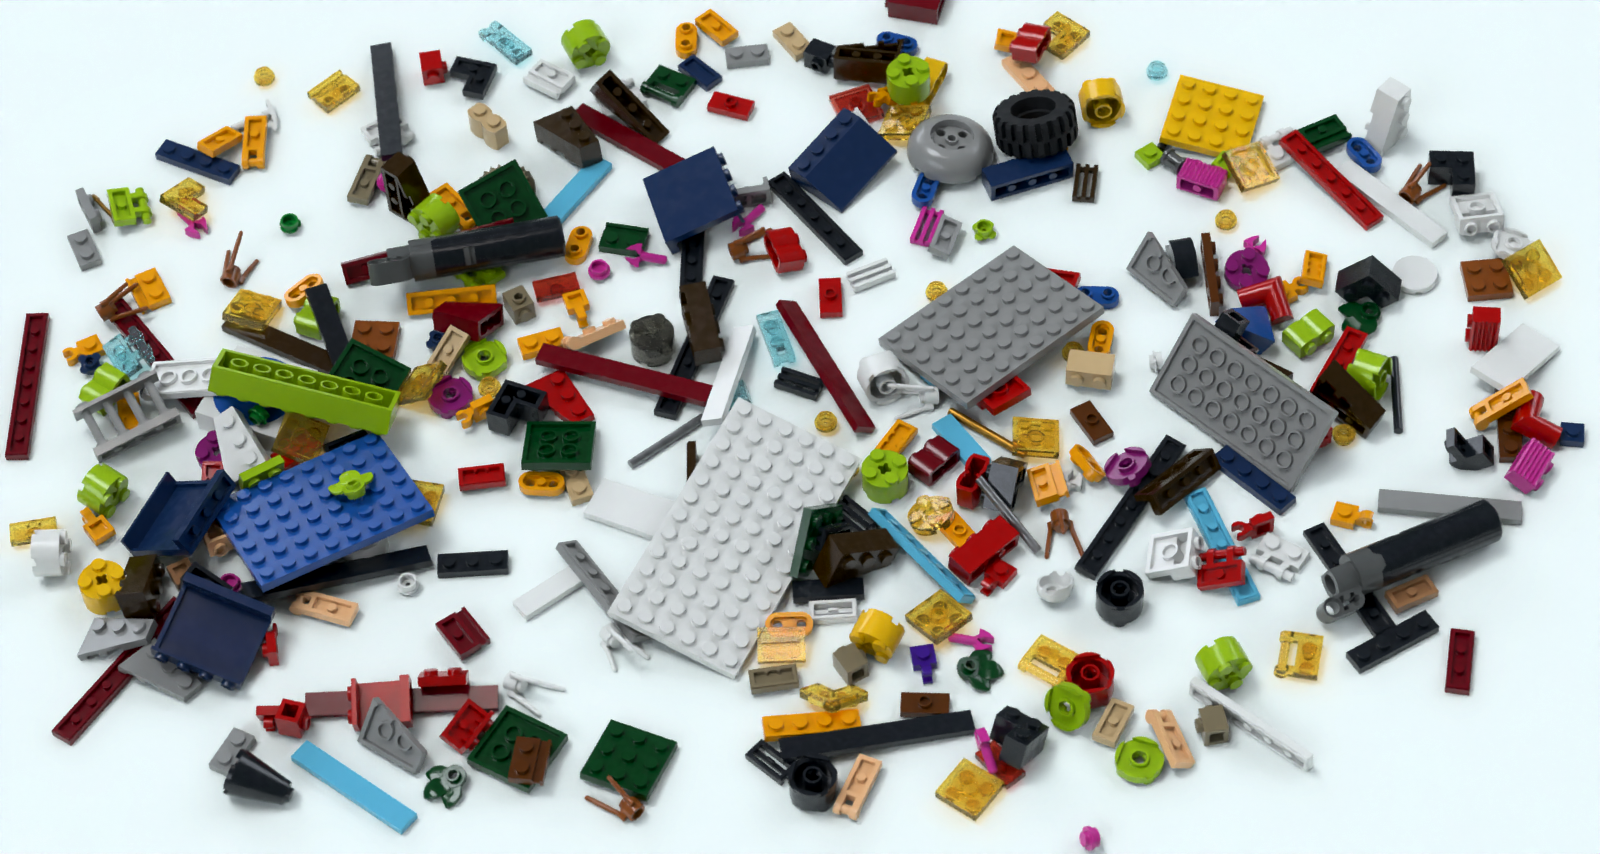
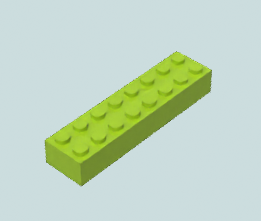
[208,348,401,435]

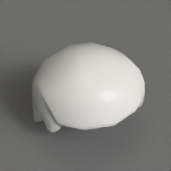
[1036,570,1074,603]

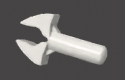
[1052,469,1082,507]

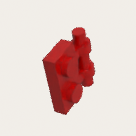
[1197,545,1247,591]

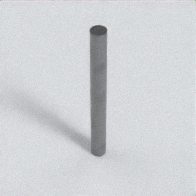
[627,413,703,469]
[975,476,1042,554]

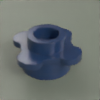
[426,330,445,351]
[78,353,101,375]

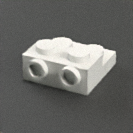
[1449,192,1504,236]
[1145,527,1204,580]

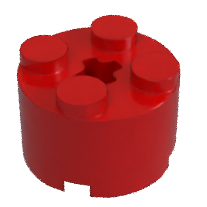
[1065,652,1115,709]

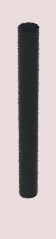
[1390,356,1403,434]

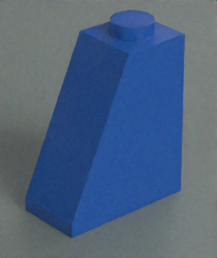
[1215,306,1275,355]

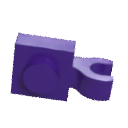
[909,644,937,684]

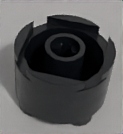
[1095,569,1144,627]
[788,754,838,812]

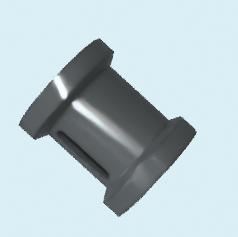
[1160,148,1186,175]

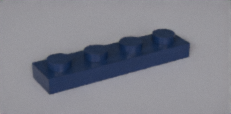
[155,139,241,186]
[1215,444,1296,516]

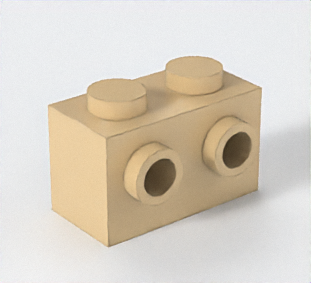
[1065,349,1115,390]

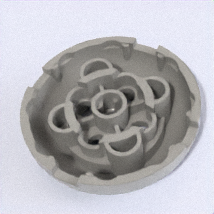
[907,114,994,184]

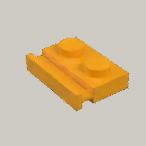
[125,267,172,315]
[1026,459,1070,507]

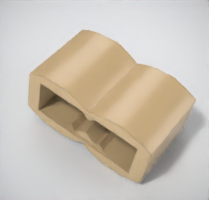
[467,102,509,150]

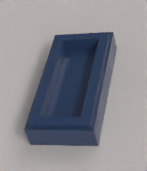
[678,54,723,92]

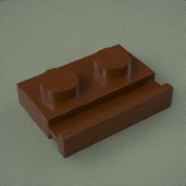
[508,736,552,786]

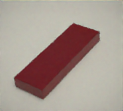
[1444,628,1475,695]

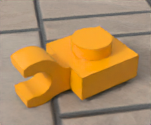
[562,289,590,328]
[456,393,494,429]
[1330,501,1374,530]
[80,507,116,546]

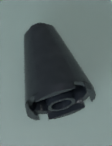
[223,748,294,805]

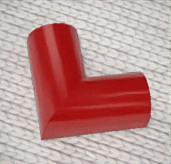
[1237,276,1294,326]
[1510,390,1563,449]

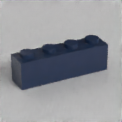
[982,149,1074,201]

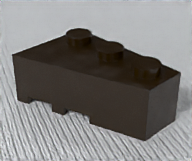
[533,106,603,168]
[679,281,725,366]
[1312,359,1386,439]
[812,528,899,588]

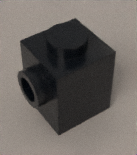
[803,38,836,75]

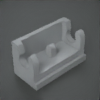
[736,176,771,208]

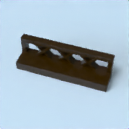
[1133,448,1221,515]

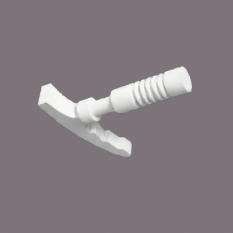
[230,99,278,134]

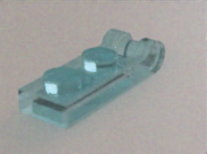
[478,20,532,65]
[756,310,796,368]

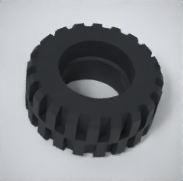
[992,89,1078,159]

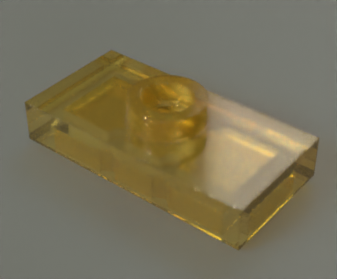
[9,516,58,547]

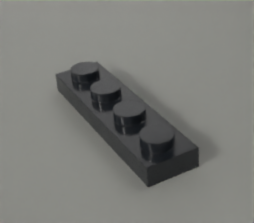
[1346,610,1440,674]

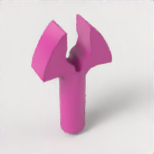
[732,204,765,237]
[177,208,208,239]
[1243,235,1266,257]
[624,243,667,268]
[948,628,994,652]
[974,727,998,774]

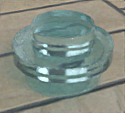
[1146,60,1168,81]

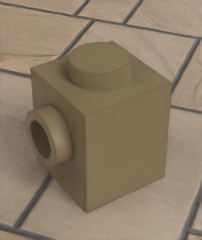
[502,285,536,325]
[832,642,869,687]
[1194,705,1229,746]

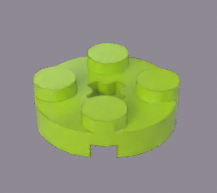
[462,338,507,381]
[1044,681,1091,731]
[1115,736,1164,785]

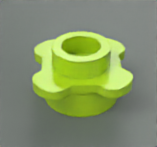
[972,219,996,241]

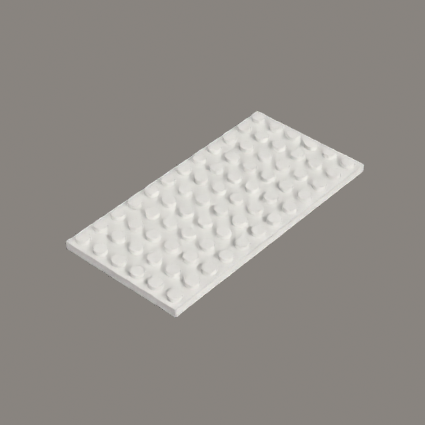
[607,397,862,680]

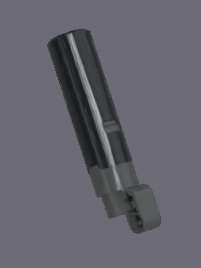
[367,215,566,286]
[1316,499,1502,624]

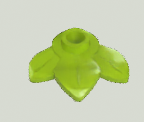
[328,470,374,500]

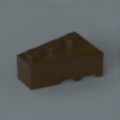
[833,38,904,85]
[381,151,430,225]
[115,554,165,621]

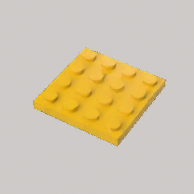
[1159,74,1264,164]

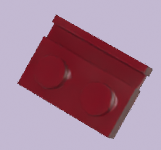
[435,607,491,660]

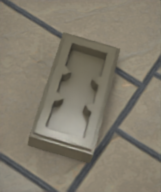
[748,663,799,694]

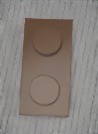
[1384,574,1439,614]

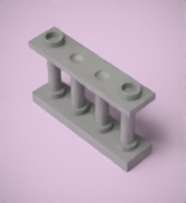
[72,369,182,463]

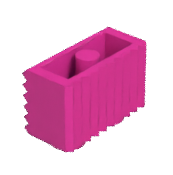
[1176,157,1228,201]
[1504,438,1555,495]

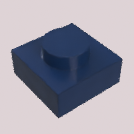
[1560,422,1584,448]

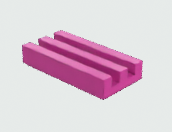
[910,206,944,247]

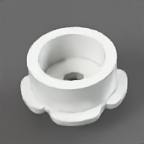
[1148,350,1163,373]
[396,573,420,595]

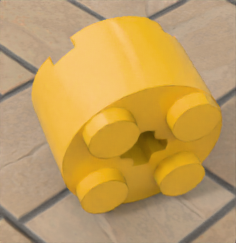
[1078,77,1125,128]
[78,558,126,615]
[849,609,905,664]

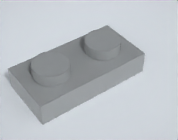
[725,43,770,69]
[75,187,103,233]
[927,214,963,260]
[67,229,102,272]
[208,727,256,776]

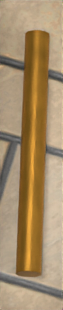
[947,407,1027,458]

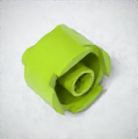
[561,19,610,69]
[886,53,930,105]
[407,193,460,238]
[1346,348,1393,400]
[861,449,909,504]
[77,463,130,518]
[1195,636,1253,690]

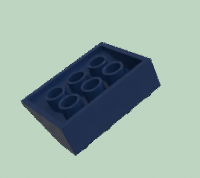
[788,108,898,213]

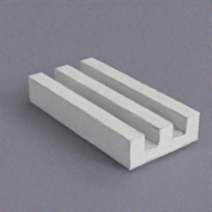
[846,257,896,293]
[809,598,858,625]

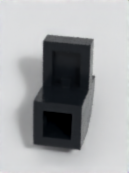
[1165,237,1199,279]
[1214,308,1259,354]
[1444,427,1494,471]

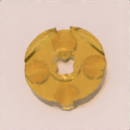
[907,495,955,536]

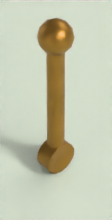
[92,194,113,223]

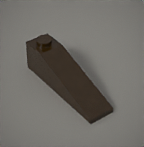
[589,70,670,144]

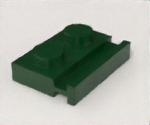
[1298,114,1352,153]
[598,222,650,257]

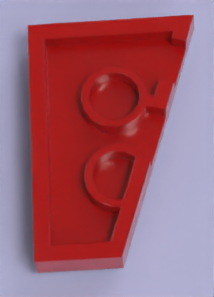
[526,370,595,421]

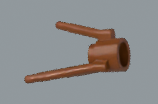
[1399,162,1447,205]
[727,227,772,263]
[220,230,259,288]
[95,282,149,323]
[1044,508,1084,559]
[585,775,645,822]

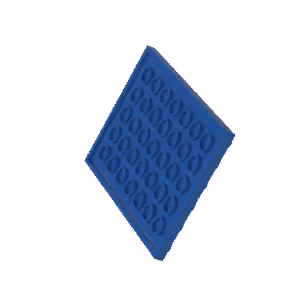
[215,433,435,592]

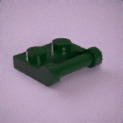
[640,64,697,108]

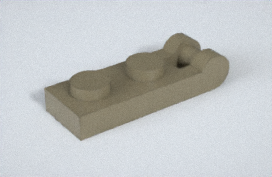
[347,154,387,206]

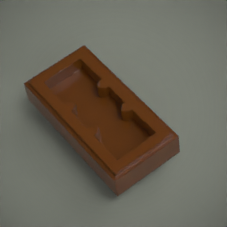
[1070,400,1114,446]
[900,692,950,718]

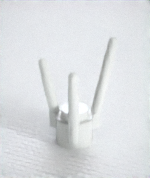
[888,383,939,420]
[599,623,650,672]
[503,670,566,717]

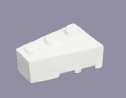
[1364,76,1412,157]
[213,406,270,492]

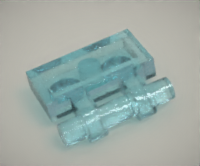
[102,326,155,378]

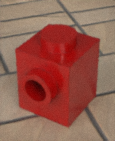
[419,50,448,86]
[275,698,311,739]

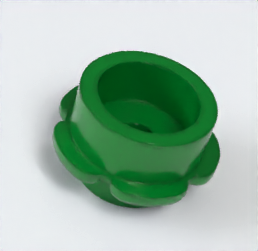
[279,213,301,233]
[248,405,270,426]

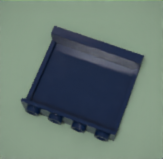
[642,146,745,255]
[120,469,236,556]
[151,572,275,691]

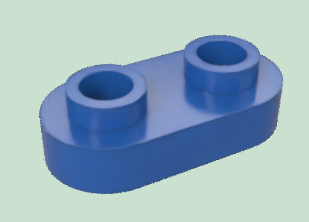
[876,31,918,56]
[1346,137,1382,173]
[911,172,940,208]
[1077,286,1119,309]

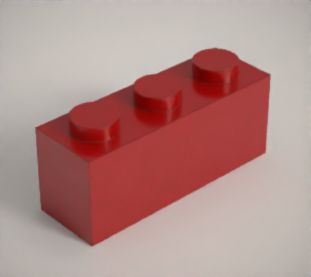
[948,515,1020,586]

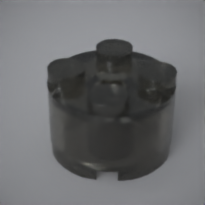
[629,313,676,367]

